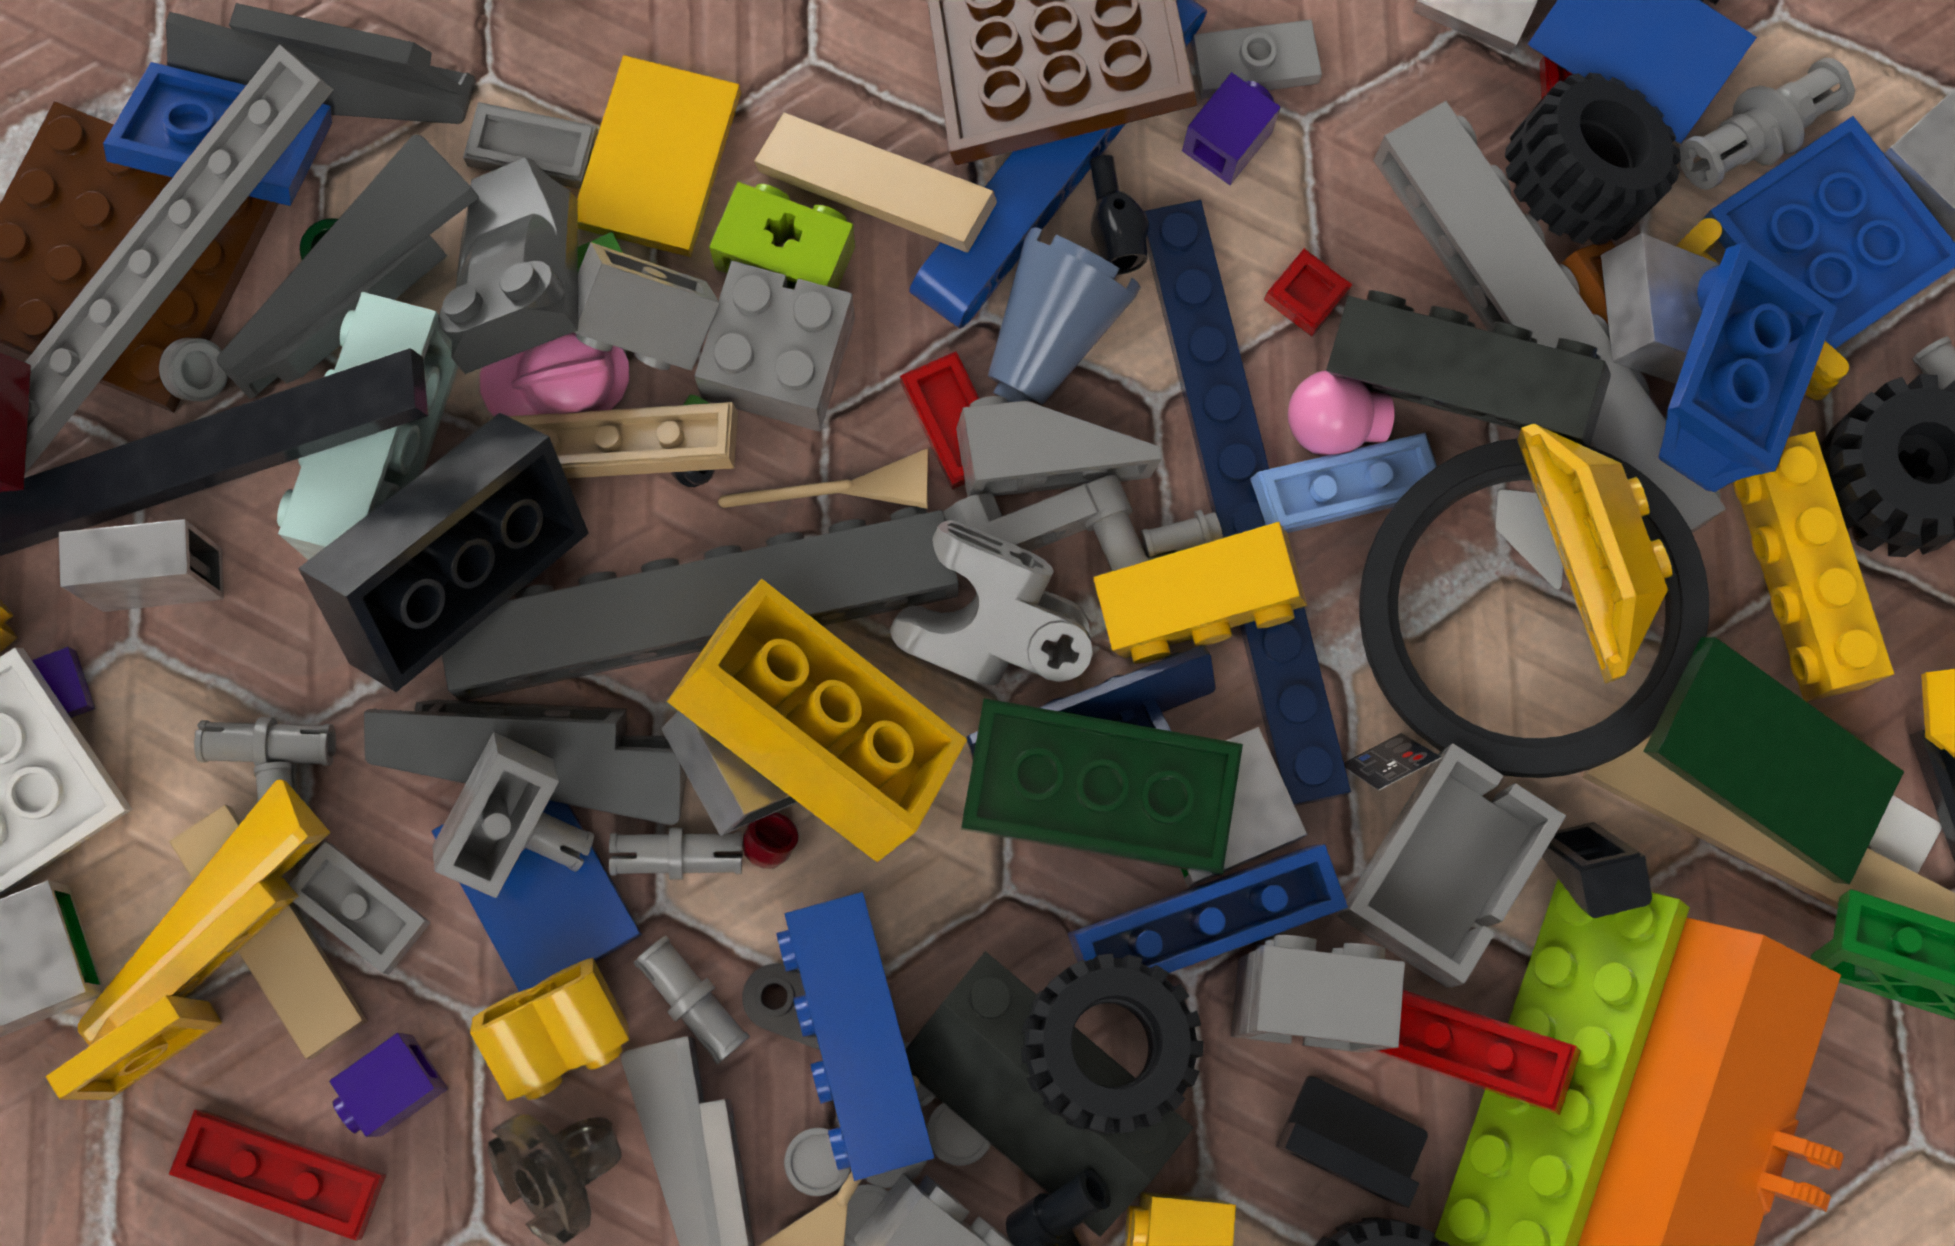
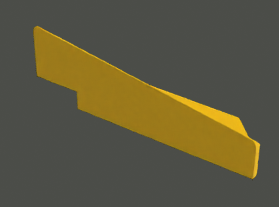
[77,779,331,1046]

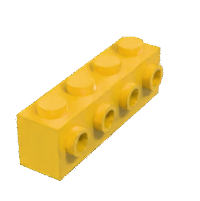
[1733,431,1894,702]

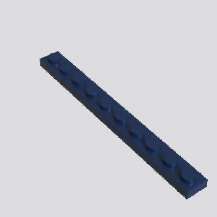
[1144,199,1351,807]

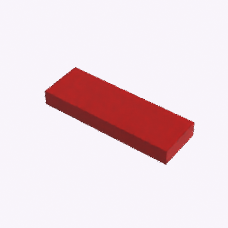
[1374,990,1581,1115]
[169,1109,386,1241]

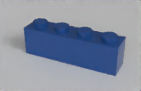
[1067,844,1348,973]
[776,892,934,1181]

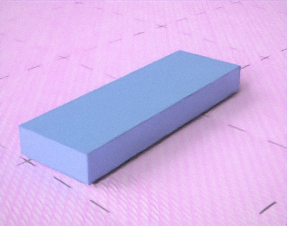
[1251,432,1437,533]

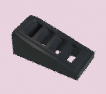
[1542,822,1652,918]

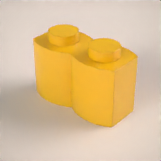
[470,957,629,1101]

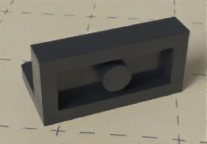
[1276,1076,1428,1208]

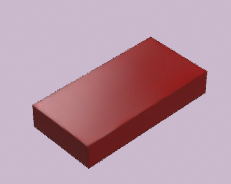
[900,351,980,490]

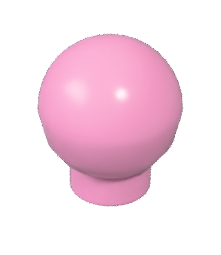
[1288,371,1394,456]

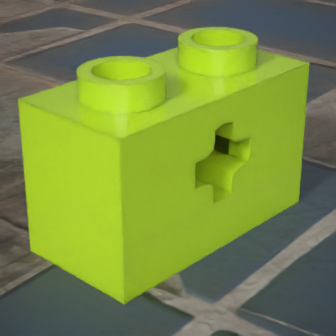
[709,181,855,290]

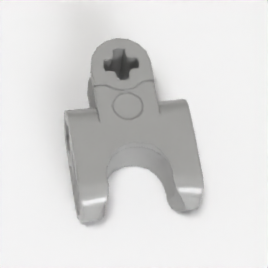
[889,520,1093,685]

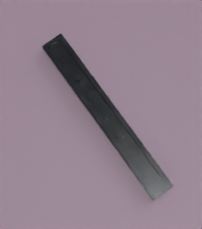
[0,348,428,556]

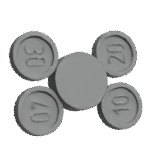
[784,1042,991,1246]

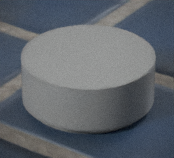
[159,338,228,401]

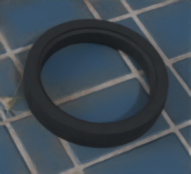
[1359,438,1709,778]

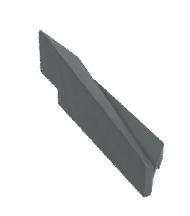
[166,3,476,124]
[217,135,479,399]
[364,699,686,825]

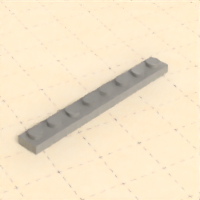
[25,44,334,473]

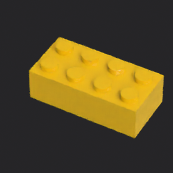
[667,578,968,862]

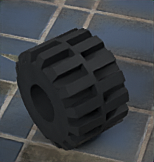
[1822,374,1955,557]

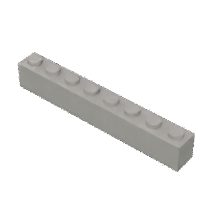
[1373,101,1726,533]

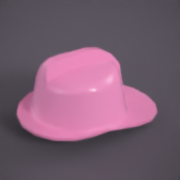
[480,332,629,416]

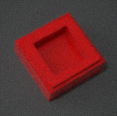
[1264,248,1352,337]

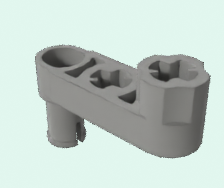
[943,475,1149,571]

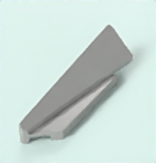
[621,1036,755,1246]

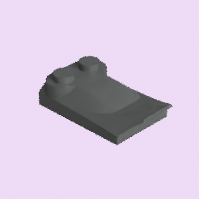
[438,157,578,374]

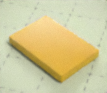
[577,55,741,257]

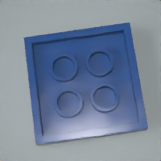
[1702,116,1955,350]

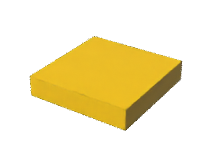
[45,995,222,1100]

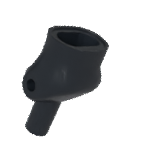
[1089,155,1149,275]

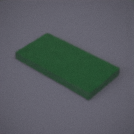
[1643,637,1904,885]
[961,698,1243,875]

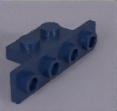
[966,645,1216,761]

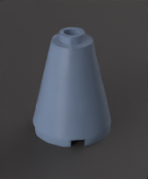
[988,227,1141,405]

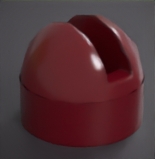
[742,812,799,869]

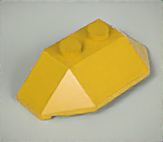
[1517,424,1673,684]

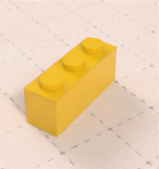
[1093,522,1308,664]

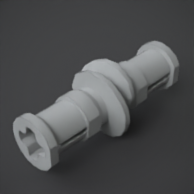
[1679,57,1855,190]

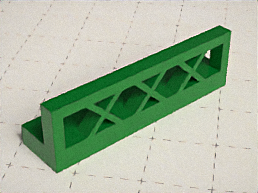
[1810,889,1955,1020]

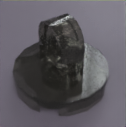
[488,1113,622,1246]

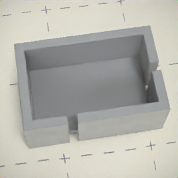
[1336,743,1566,988]
[1231,935,1405,1053]

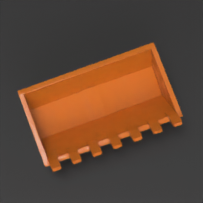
[1578,918,1844,1246]

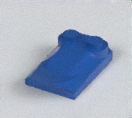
[1659,242,1837,492]

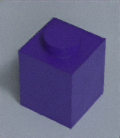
[1182,72,1281,185]
[329,1033,448,1137]

